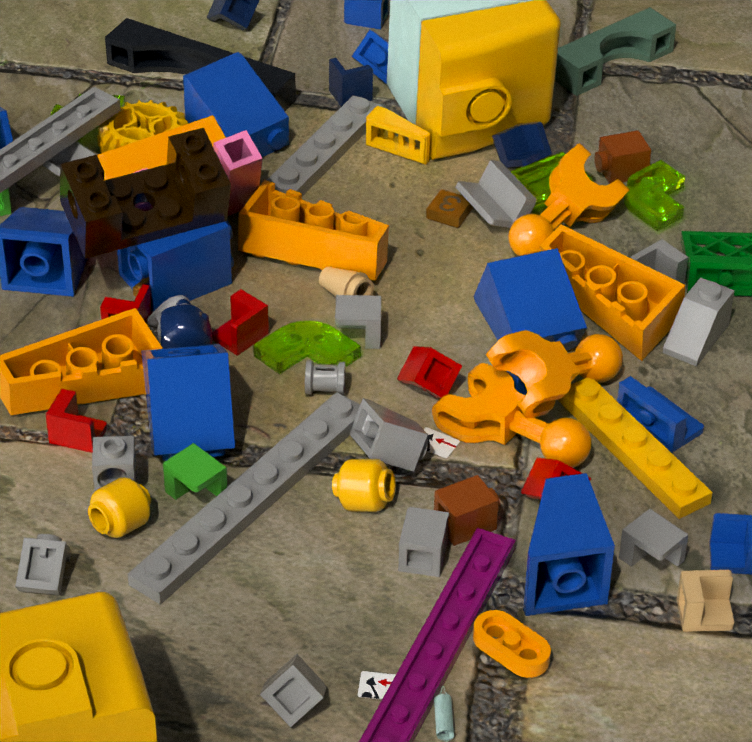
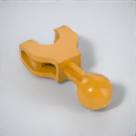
[508,143,630,256]
[486,330,623,418]
[432,363,592,468]

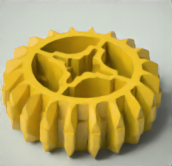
[97,99,188,153]

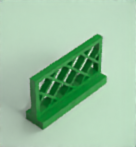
[681,231,752,296]

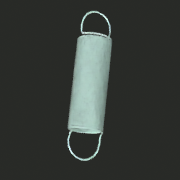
[434,686,454,742]

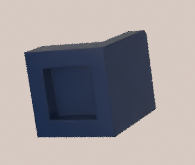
[207,0,259,30]
[329,57,373,107]
[492,122,552,168]

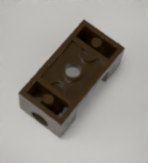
[60,128,231,259]

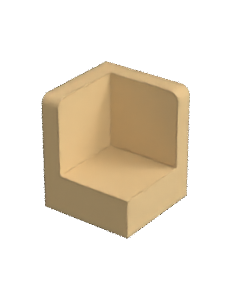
[677,570,734,632]

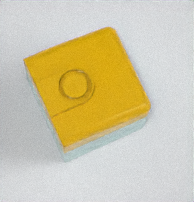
[387,0,561,160]
[0,592,157,742]

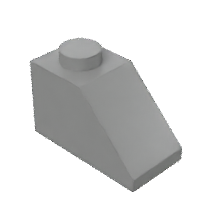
[663,277,735,367]
[350,398,428,471]

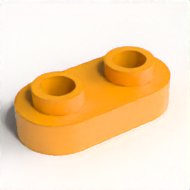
[473,610,551,678]

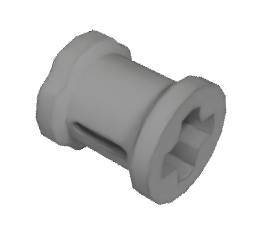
[305,360,346,396]

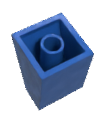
[183,52,289,157]
[0,207,88,297]
[117,221,234,312]
[473,248,587,351]
[141,344,235,461]
[523,473,615,616]

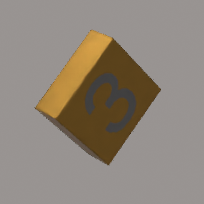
[426,189,473,228]

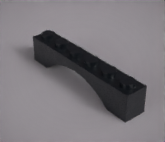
[105,18,296,111]

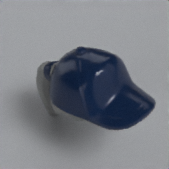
[147,295,212,348]

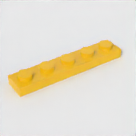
[558,378,713,519]

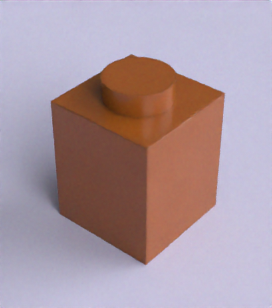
[594,130,651,184]
[434,475,501,546]

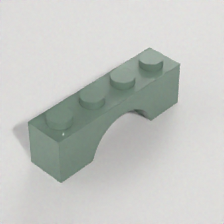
[555,7,676,96]

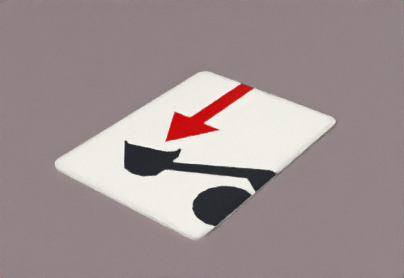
[424,427,460,458]
[357,671,396,699]

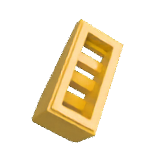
[366,106,430,165]

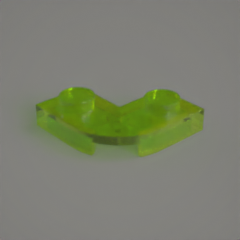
[623,160,685,231]
[253,321,361,375]

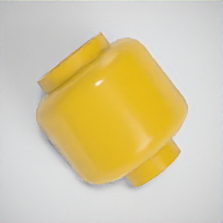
[332,459,396,512]
[88,477,151,538]

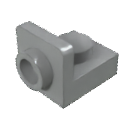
[15,534,71,595]

